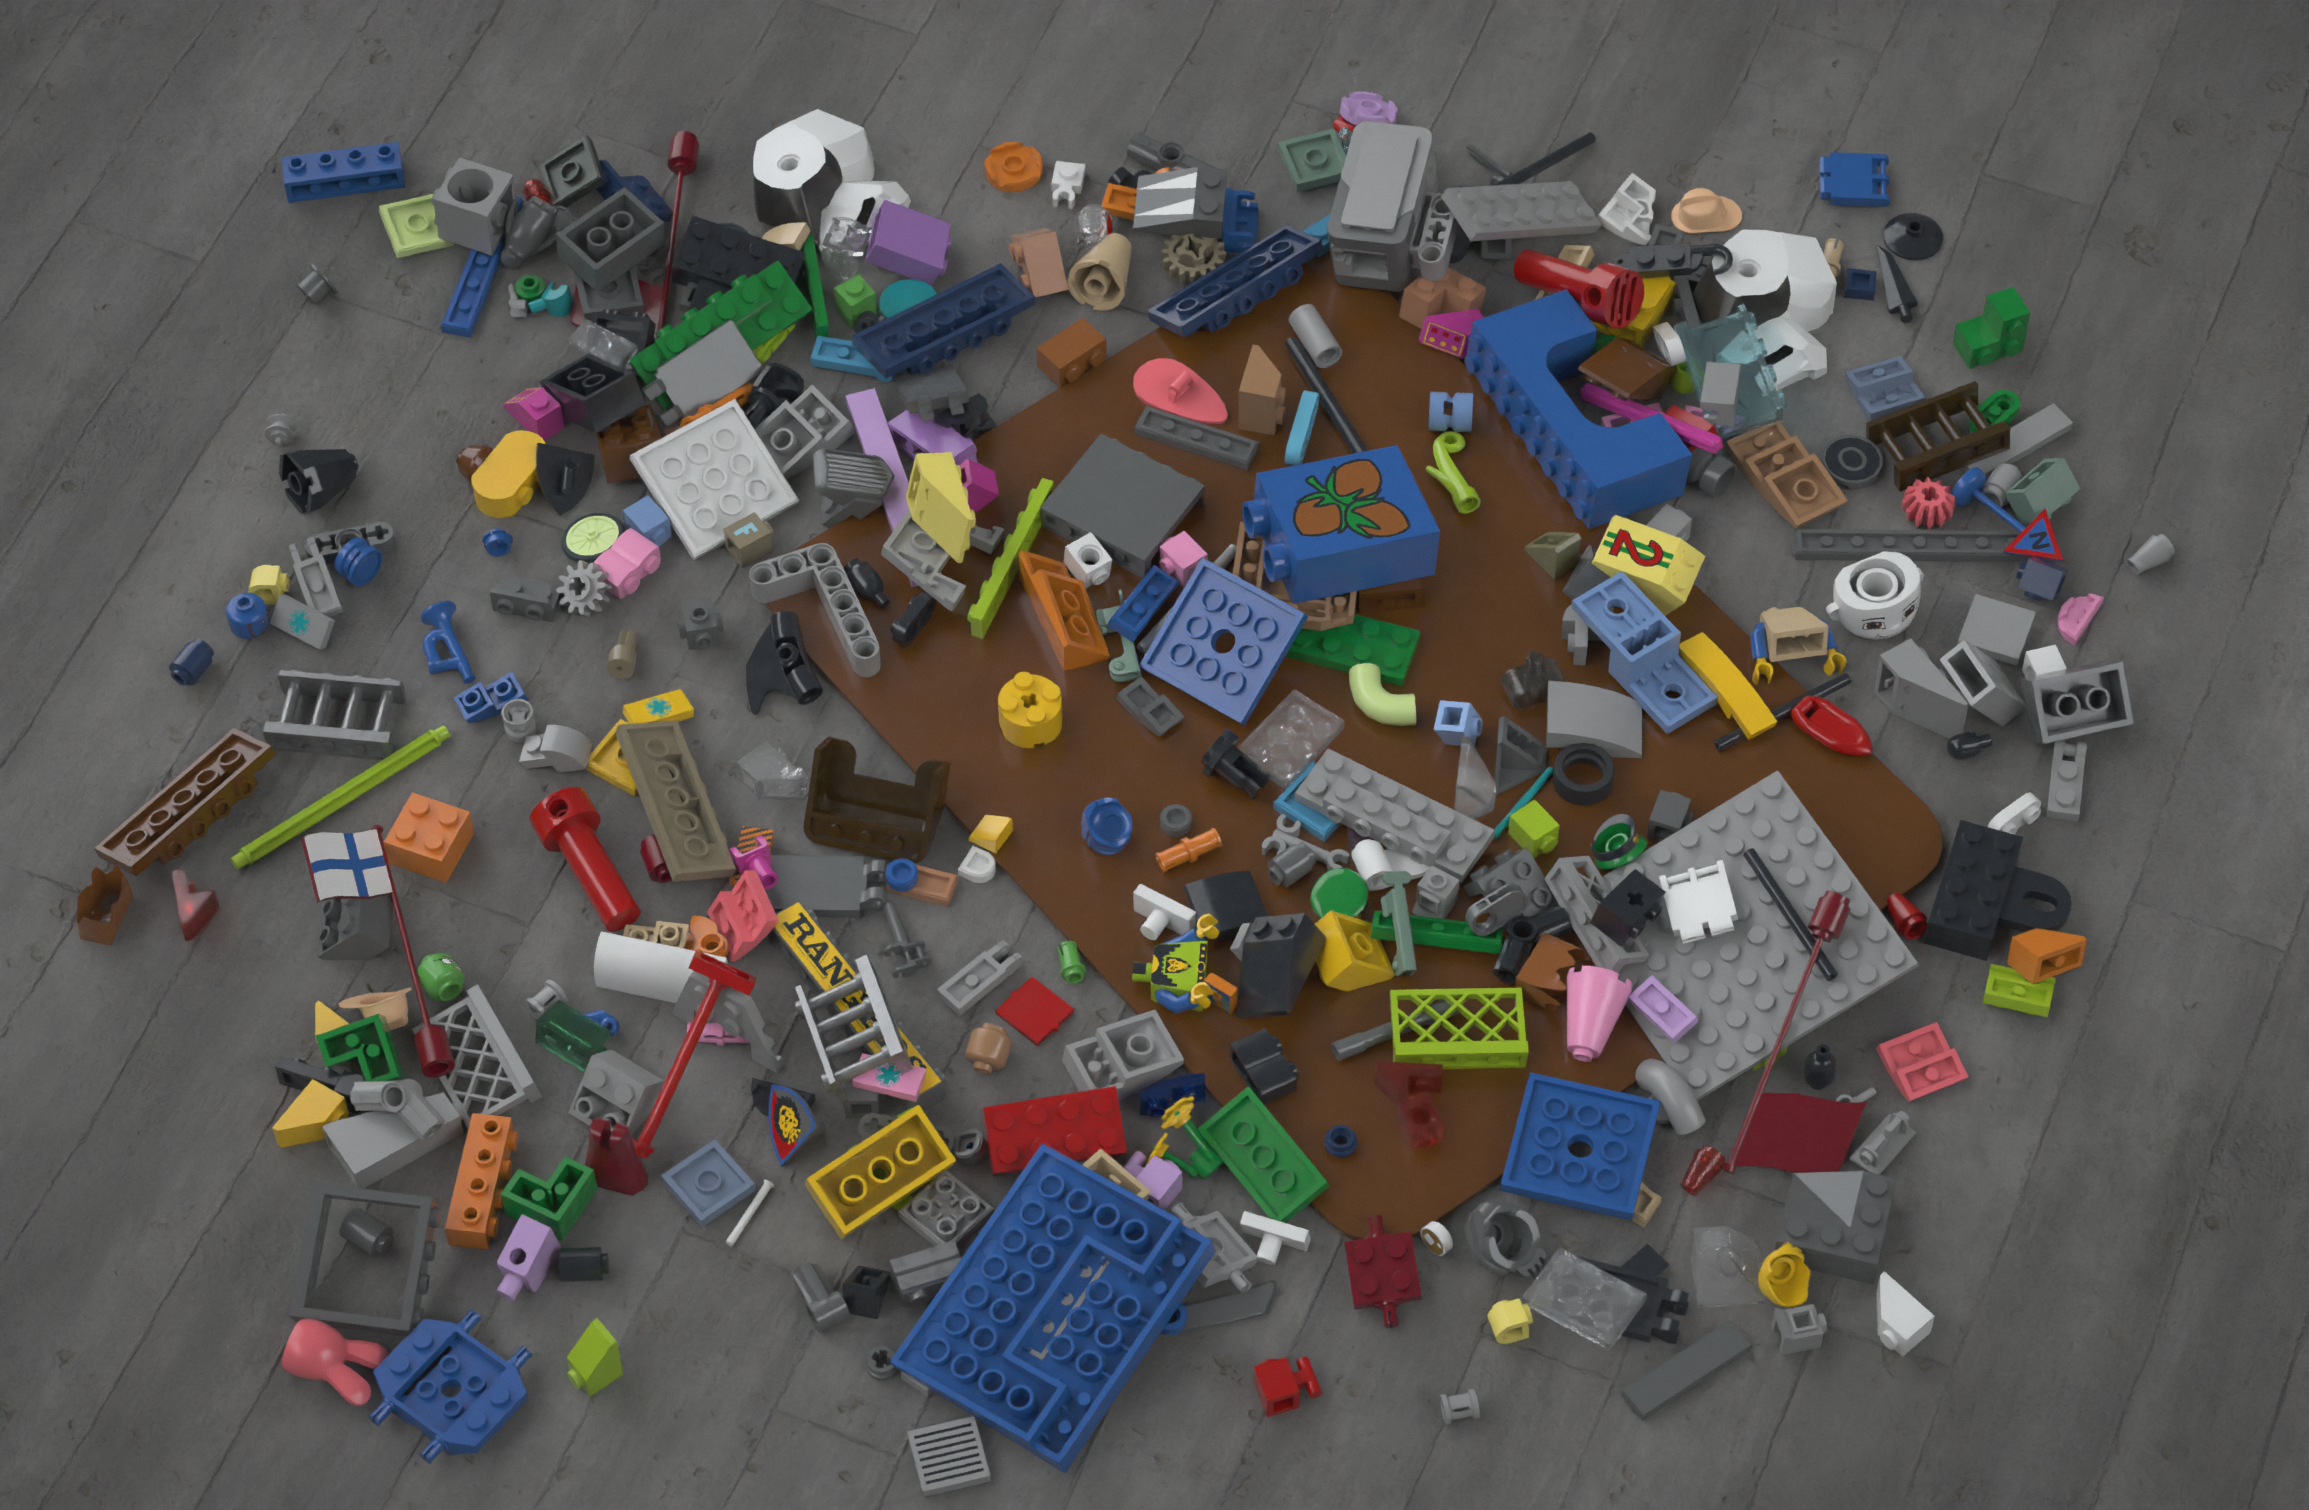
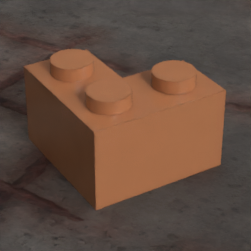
[1008,228,1068,298]
[1399,267,1487,329]

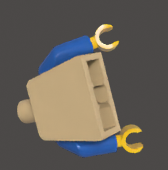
[1750,607,1846,685]

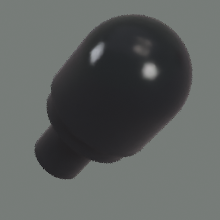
[1947,732,1992,760]

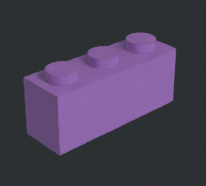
[888,410,978,465]

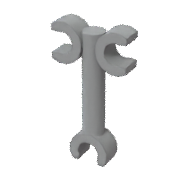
[1262,814,1349,871]

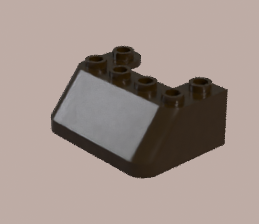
[803,737,951,864]

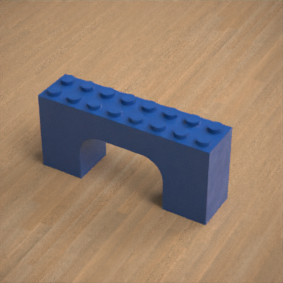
[1465,289,1692,529]

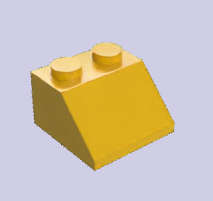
[1315,911,1395,992]

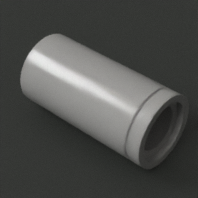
[1289,304,1342,368]

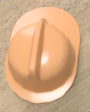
[1671,188,1742,234]
[339,987,412,1030]

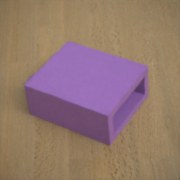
[865,200,952,286]

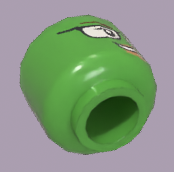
[417,953,465,1001]

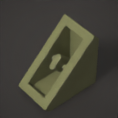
[1524,532,1581,580]

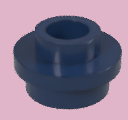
[1324,1125,1357,1158]

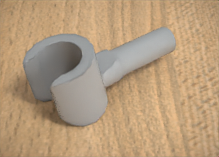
[508,284,527,318]
[1836,1087,1876,1103]

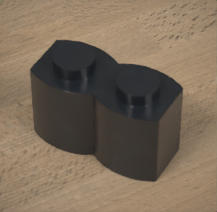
[1229,1028,1299,1105]

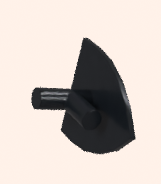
[536,443,595,516]

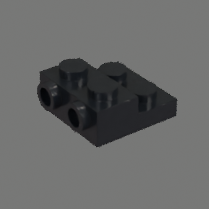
[585,309,656,379]

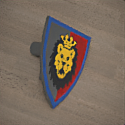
[768,1084,826,1167]

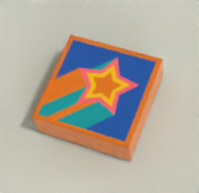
[1204,973,1237,1014]

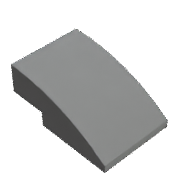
[755,385,856,479]
[1546,681,1642,758]
[1062,1010,1184,1101]

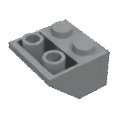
[568,1050,665,1135]

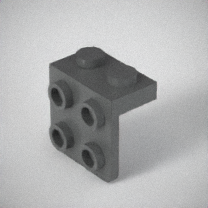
[1463,848,1558,934]

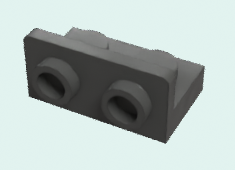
[490,574,563,622]

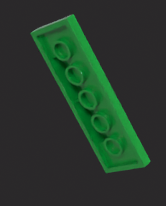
[629,260,813,411]

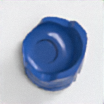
[1081,798,1132,855]

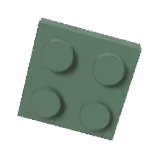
[1278,129,1346,192]

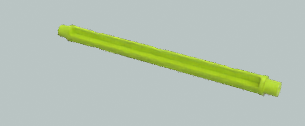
[230,725,450,870]

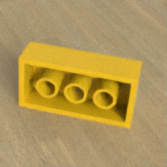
[804,1105,956,1240]

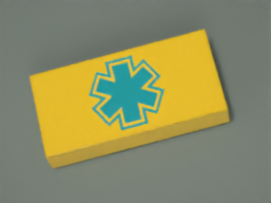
[623,689,694,724]

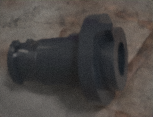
[1201,728,1272,800]

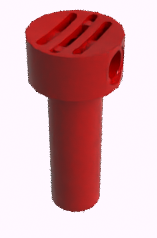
[1513,249,1645,329]
[529,787,641,932]

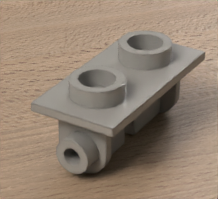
[1850,1111,1916,1175]

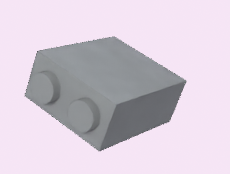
[1940,640,2026,727]

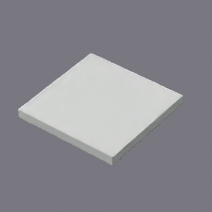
[629,399,799,560]

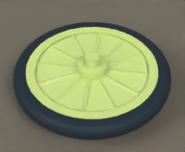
[561,513,625,563]

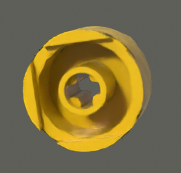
[998,672,1062,748]

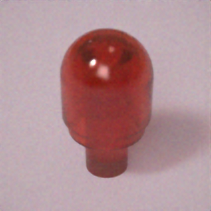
[522,178,550,205]

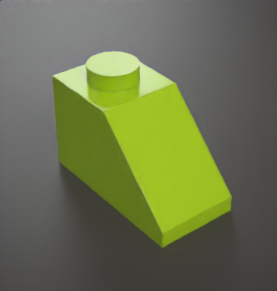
[567,1318,623,1397]

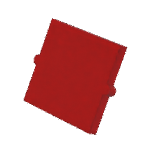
[995,977,1074,1046]

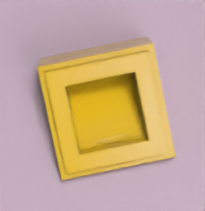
[969,815,1013,854]

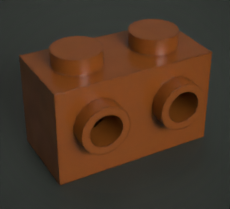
[1036,318,1107,388]

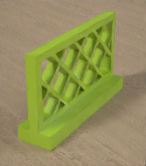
[1390,988,1529,1070]

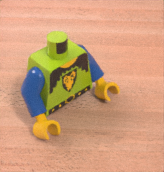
[1132,914,1219,1014]

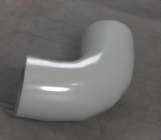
[1635,1058,1706,1135]

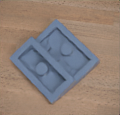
[1845,356,1926,422]

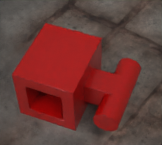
[1254,1356,1322,1417]

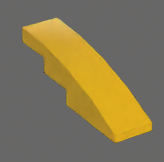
[1679,632,1777,740]

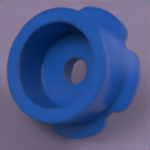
[482,528,513,557]

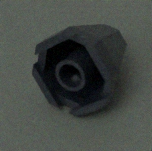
[279,449,358,513]

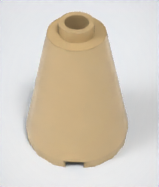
[1067,233,1132,311]

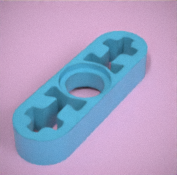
[1285,390,1320,466]

